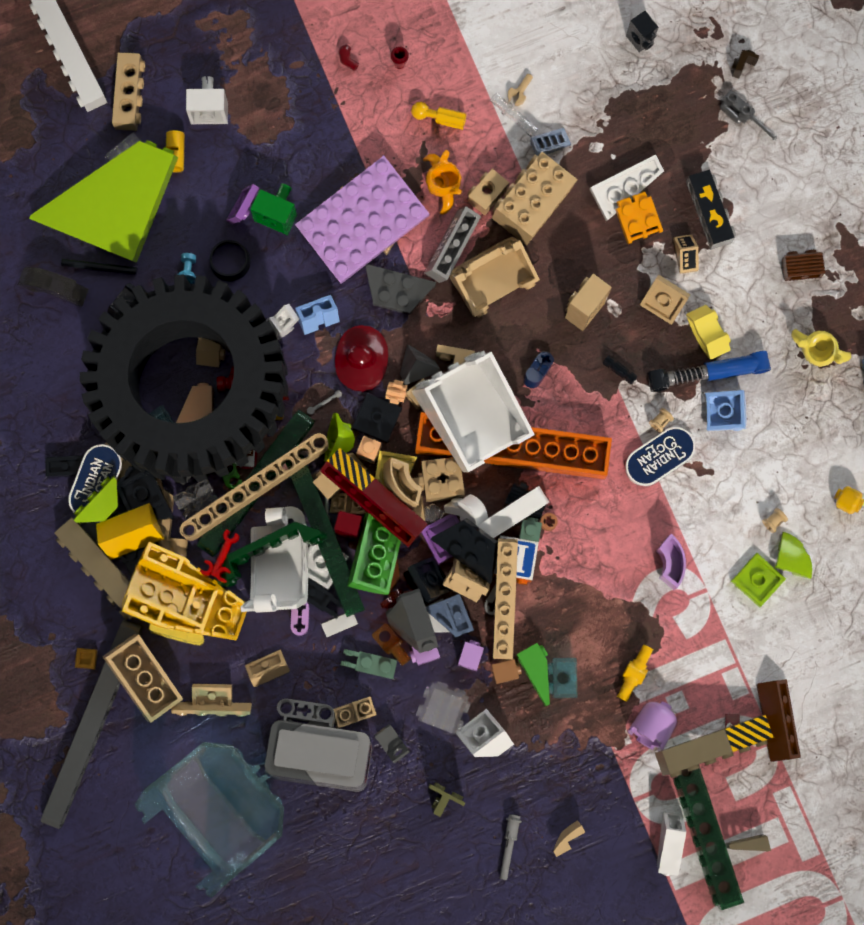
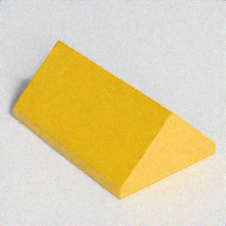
[96,503,164,560]

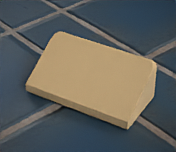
[245,649,290,687]

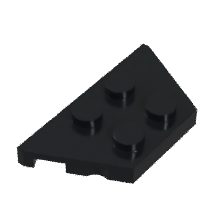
[117,465,175,520]
[431,518,498,584]

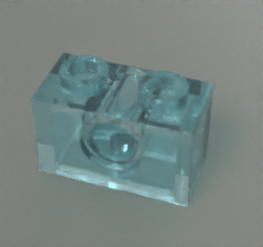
[548,658,577,699]

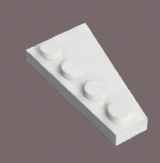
[590,155,664,222]

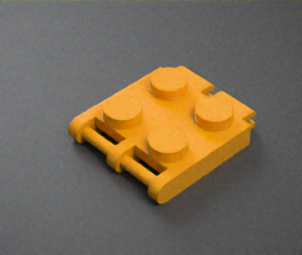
[615,192,663,244]

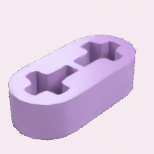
[291,602,310,636]

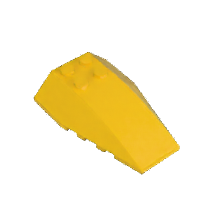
[121,542,247,640]

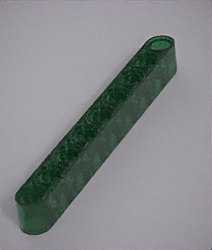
[197,410,315,557]
[285,454,365,617]

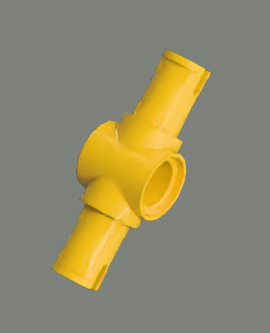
[617,644,654,702]

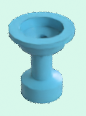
[177,253,196,284]

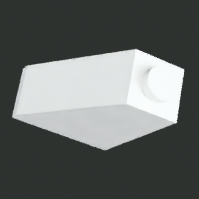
[657,811,686,876]

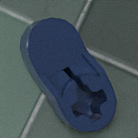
[523,352,554,388]

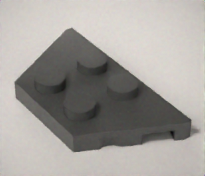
[366,264,436,315]

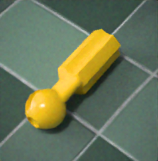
[411,102,467,130]

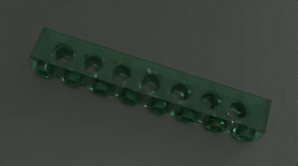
[673,764,744,910]

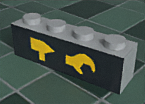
[686,169,736,250]

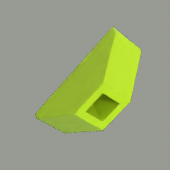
[73,475,118,523]

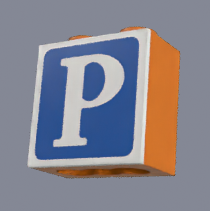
[493,535,539,585]

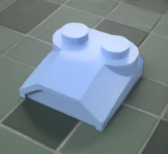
[705,390,747,431]

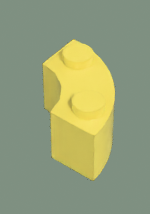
[686,305,731,360]

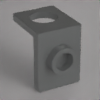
[374,724,410,763]

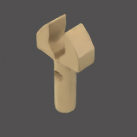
[508,74,533,106]

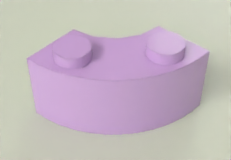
[656,534,686,590]

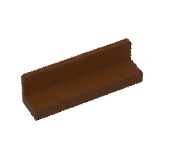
[757,679,801,762]

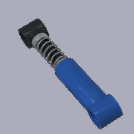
[647,351,771,392]

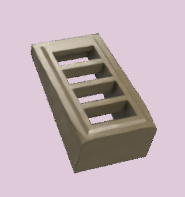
[725,834,771,852]

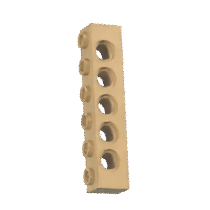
[493,538,518,660]

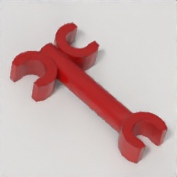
[200,529,239,583]

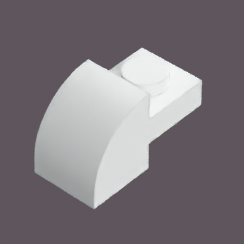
[267,304,299,340]
[444,494,488,525]

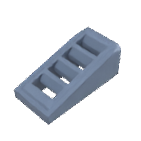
[530,128,571,156]

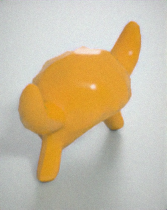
[423,150,462,215]

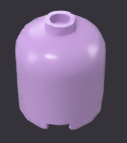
[628,701,677,751]

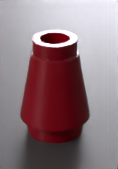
[390,47,409,69]

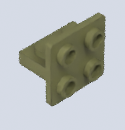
[428,782,465,817]

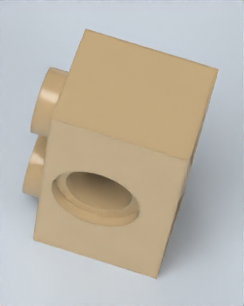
[468,169,509,215]

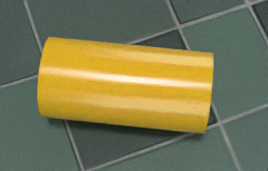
[166,130,185,172]

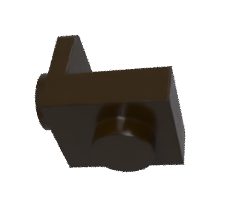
[731,49,759,79]

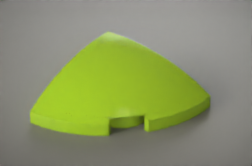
[775,532,812,579]

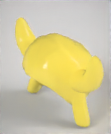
[791,329,852,367]

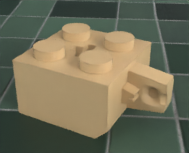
[412,457,465,502]

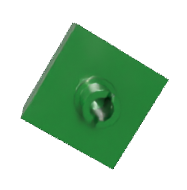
[250,183,297,235]

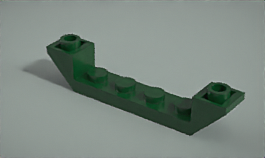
[217,522,327,587]

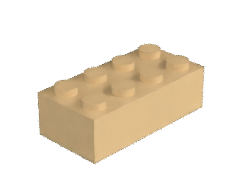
[102,634,183,723]

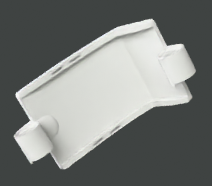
[240,507,308,613]

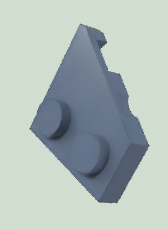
[426,594,474,638]

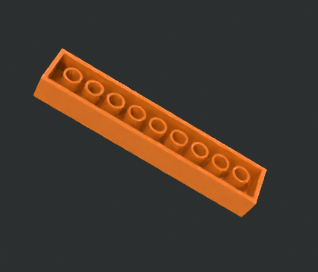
[415,412,612,480]

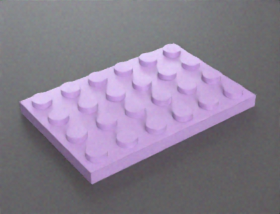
[295,156,430,284]

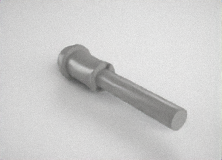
[499,814,522,880]

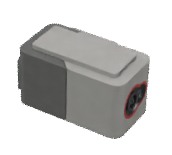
[265,699,372,792]

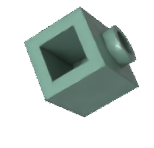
[519,517,542,542]

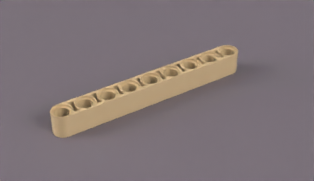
[180,433,329,541]

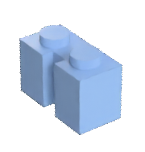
[295,295,340,335]

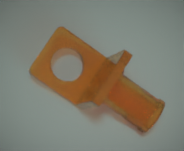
[372,623,411,666]

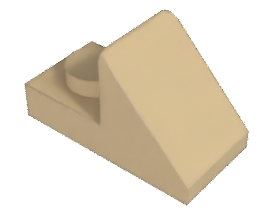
[436,344,475,365]

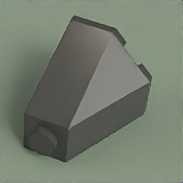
[386,589,438,653]

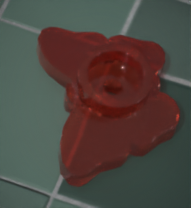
[380,589,413,609]

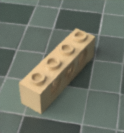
[112,53,145,131]

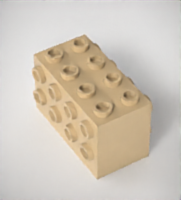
[492,152,578,246]

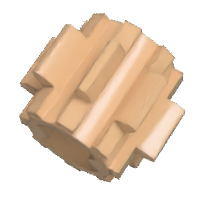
[385,380,407,405]

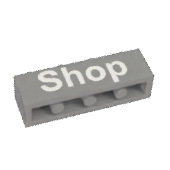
[424,206,481,283]

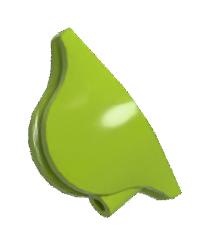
[324,413,355,462]

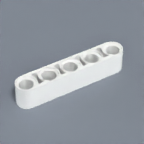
[477,486,549,538]

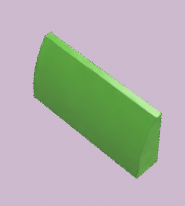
[347,512,401,595]

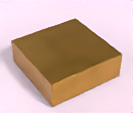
[75,648,98,669]

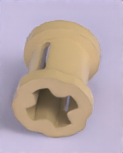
[649,408,674,433]
[762,508,788,533]

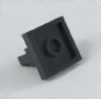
[403,556,452,606]

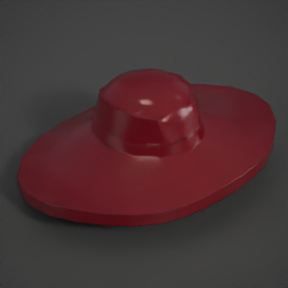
[335,325,389,392]

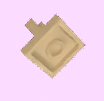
[640,275,691,325]
[443,558,490,602]

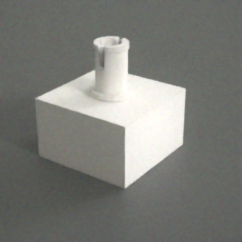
[186,76,228,124]

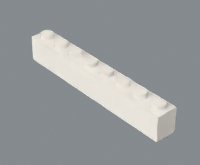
[29,0,107,112]

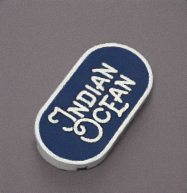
[625,427,695,486]
[69,444,122,513]

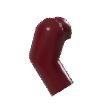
[339,45,359,71]

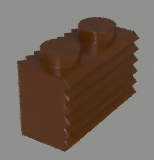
[782,249,825,281]

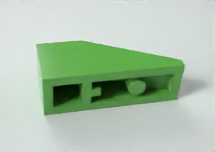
[516,643,550,707]

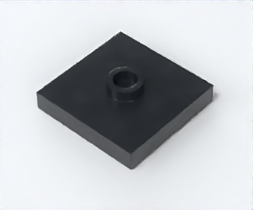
[352,393,402,443]

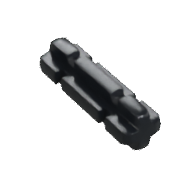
[603,355,637,384]

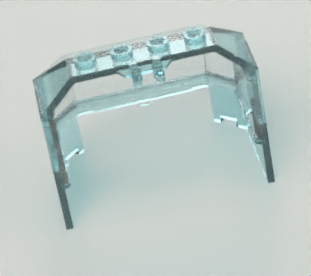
[135,742,284,898]

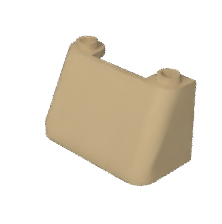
[449,237,540,317]

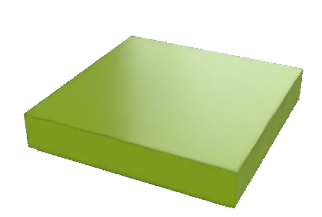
[731,553,786,608]

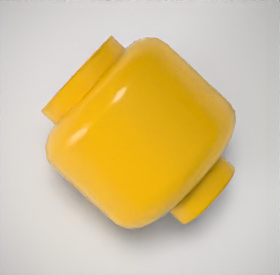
[834,486,864,514]

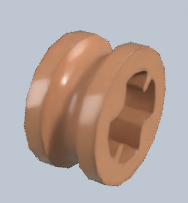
[540,513,558,531]

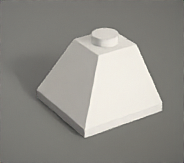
[455,709,514,757]

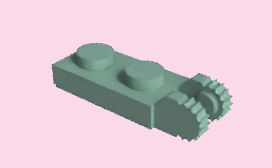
[340,649,398,679]

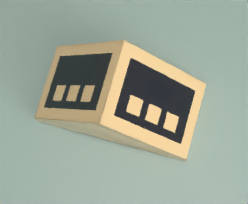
[673,235,699,274]

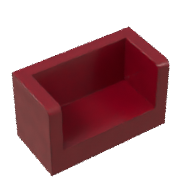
[334,511,363,540]

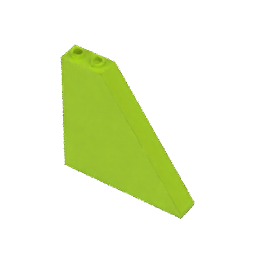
[29,140,178,262]

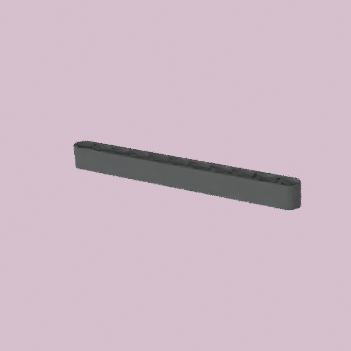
[41,619,143,830]

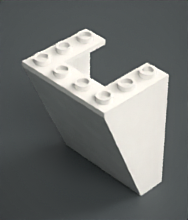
[412,351,535,472]

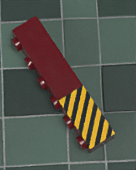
[320,448,428,547]

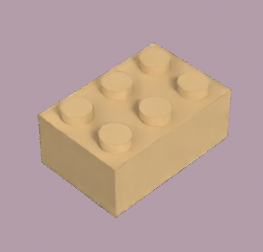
[565,274,612,331]

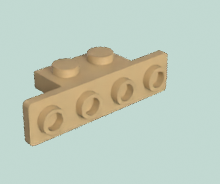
[171,684,252,717]

